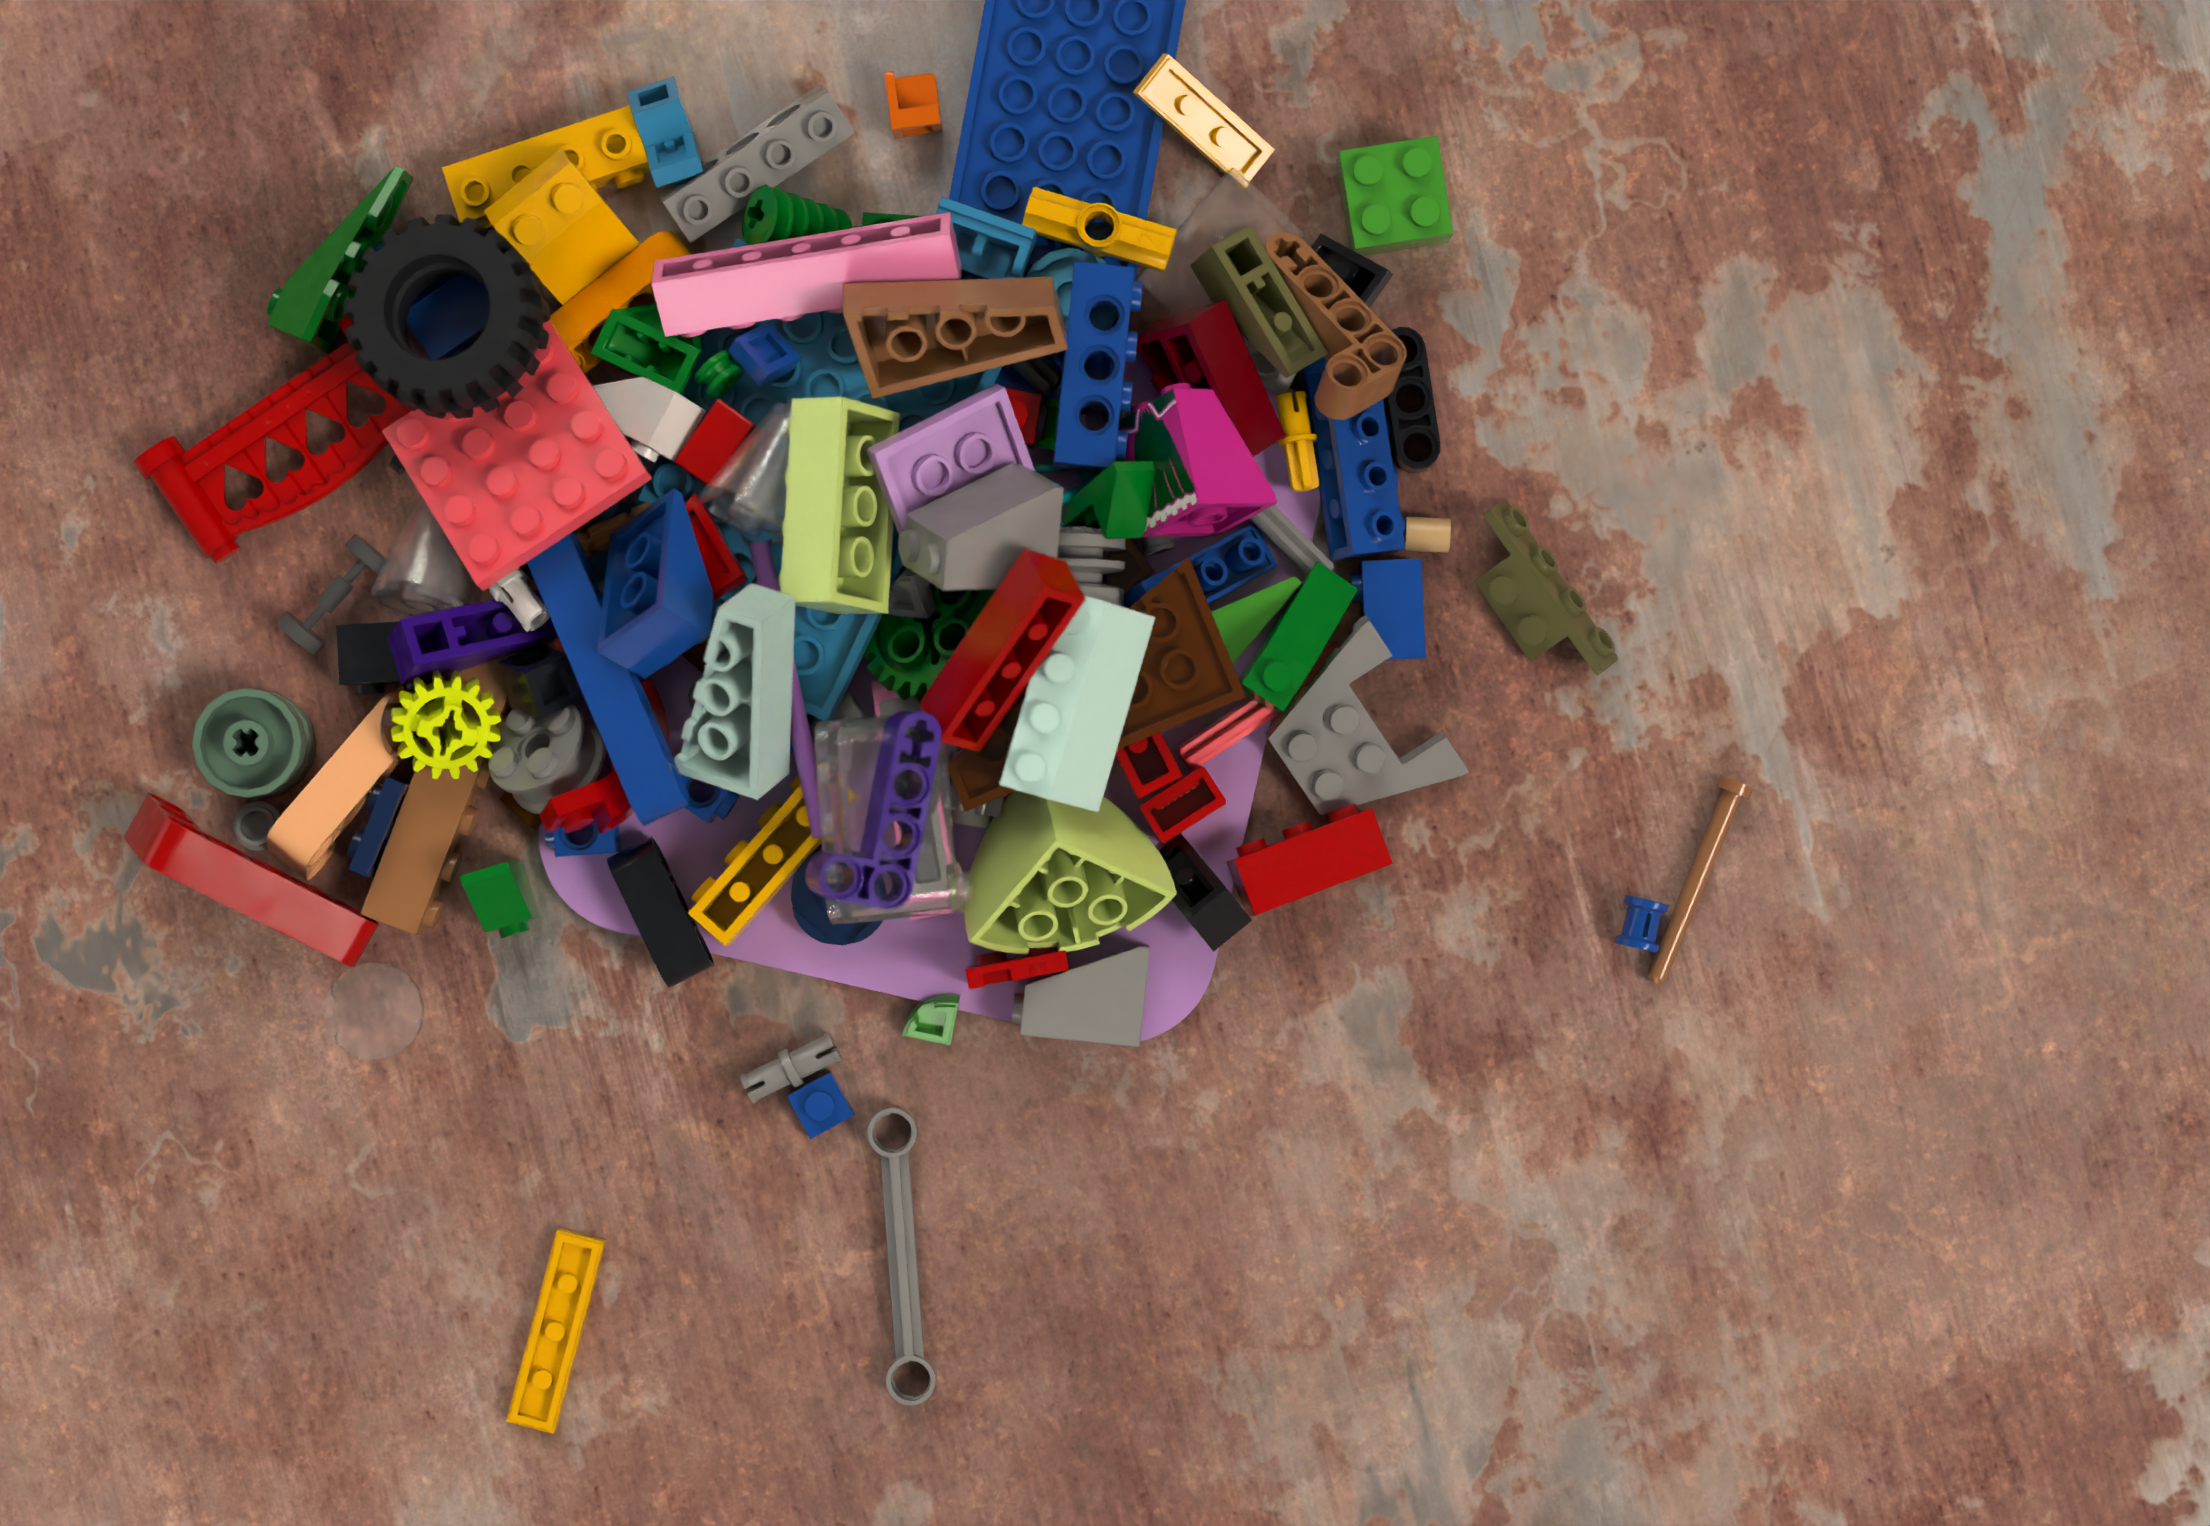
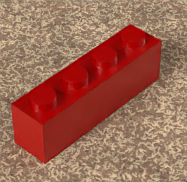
[920,548,1086,752]

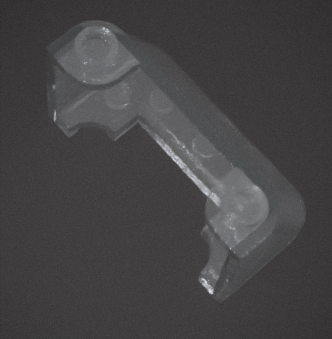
[815,714,972,924]

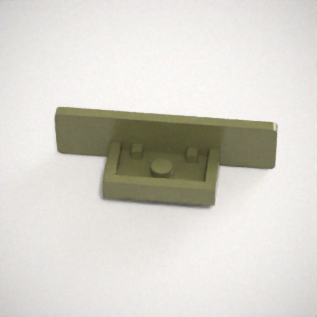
[1474,499,1618,676]

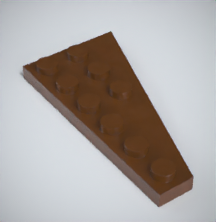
[946,557,1246,812]

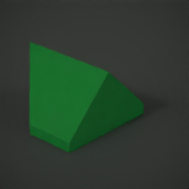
[591,302,702,395]

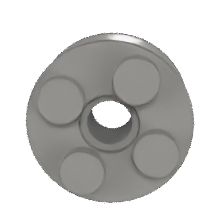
[488,704,606,814]

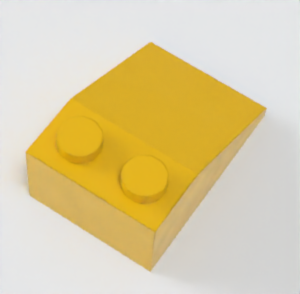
[484,148,640,305]

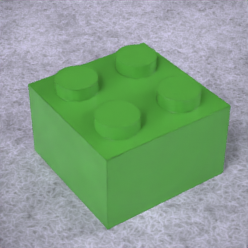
[1336,136,1453,256]

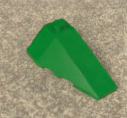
[267,166,414,354]

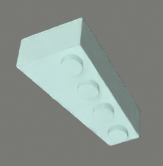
[674,583,795,800]

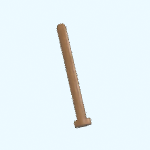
[1647,775,1753,985]

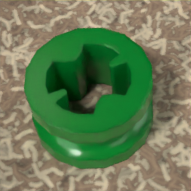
[694,350,745,399]

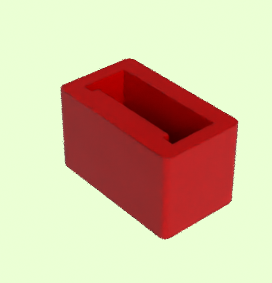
[674,399,764,494]
[1139,766,1226,843]

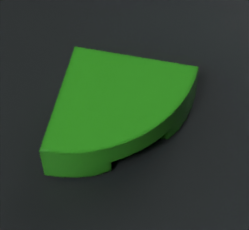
[902,994,960,1045]

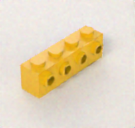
[442,105,650,231]
[688,762,862,946]

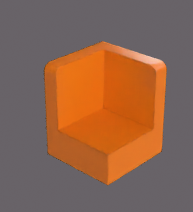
[884,71,943,139]

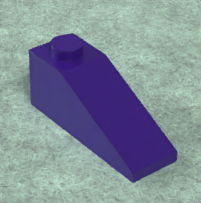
[388,590,557,685]

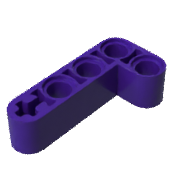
[806,711,941,910]

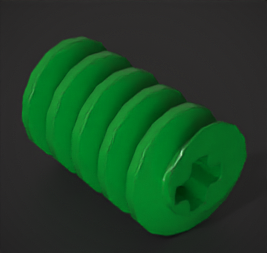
[742,184,852,245]

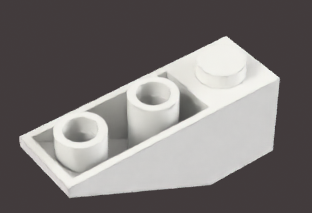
[593,377,706,463]

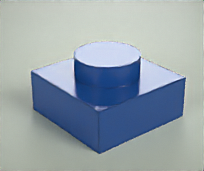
[728,322,801,387]
[787,1071,855,1139]

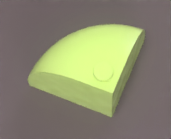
[964,791,1177,955]

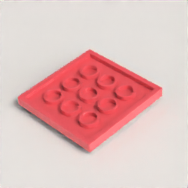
[382,321,652,591]

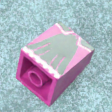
[1118,383,1277,537]

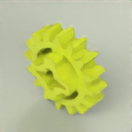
[391,670,501,779]

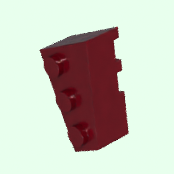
[1136,300,1286,457]

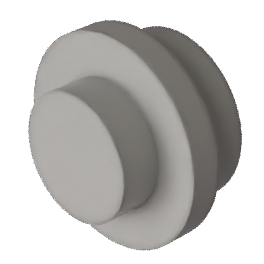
[233,801,281,851]

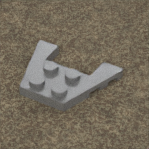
[1265,615,1469,815]

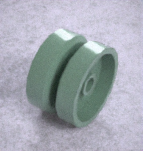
[192,688,316,798]

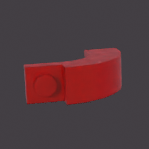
[539,679,669,834]

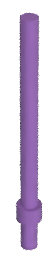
[749,541,832,839]

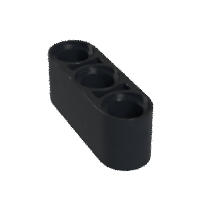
[1384,327,1440,474]
[607,837,714,988]

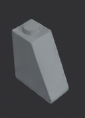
[1012,945,1150,1047]

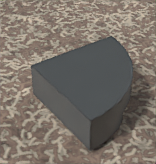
[887,569,937,619]

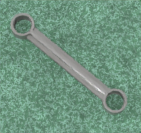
[867,1106,937,1406]

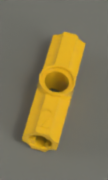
[1022,187,1177,273]

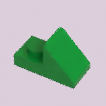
[1061,461,1156,539]

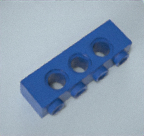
[1054,261,1143,472]

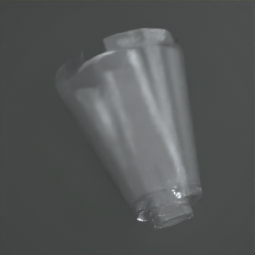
[699,399,792,545]
[371,495,471,616]

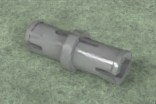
[740,1032,843,1104]

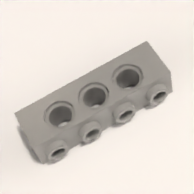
[657,84,855,243]

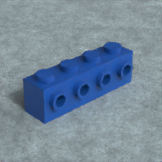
[1301,357,1406,561]

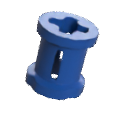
[1614,895,1669,953]

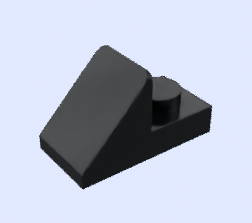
[1311,234,1393,308]

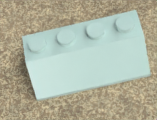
[999,595,1155,812]

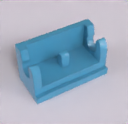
[936,197,1037,279]

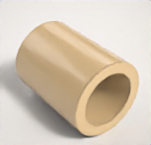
[1404,517,1451,553]

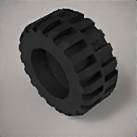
[343,214,550,419]

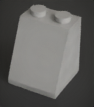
[898,464,1064,590]

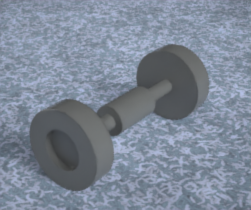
[276,533,393,655]

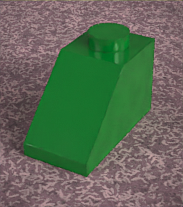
[459,861,540,939]

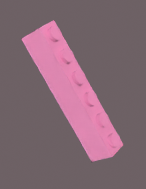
[651,212,962,337]

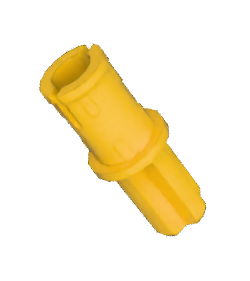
[1275,391,1319,492]

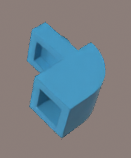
[627,76,704,188]

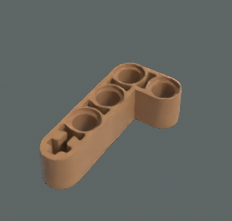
[1264,232,1407,420]

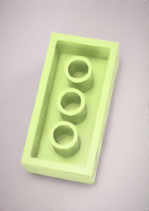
[779,397,900,614]

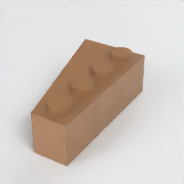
[843,277,1068,399]

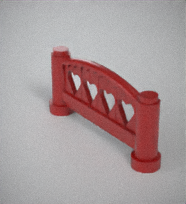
[133,316,412,564]

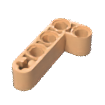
[267,692,422,881]

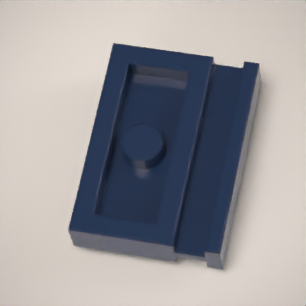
[347,777,410,877]

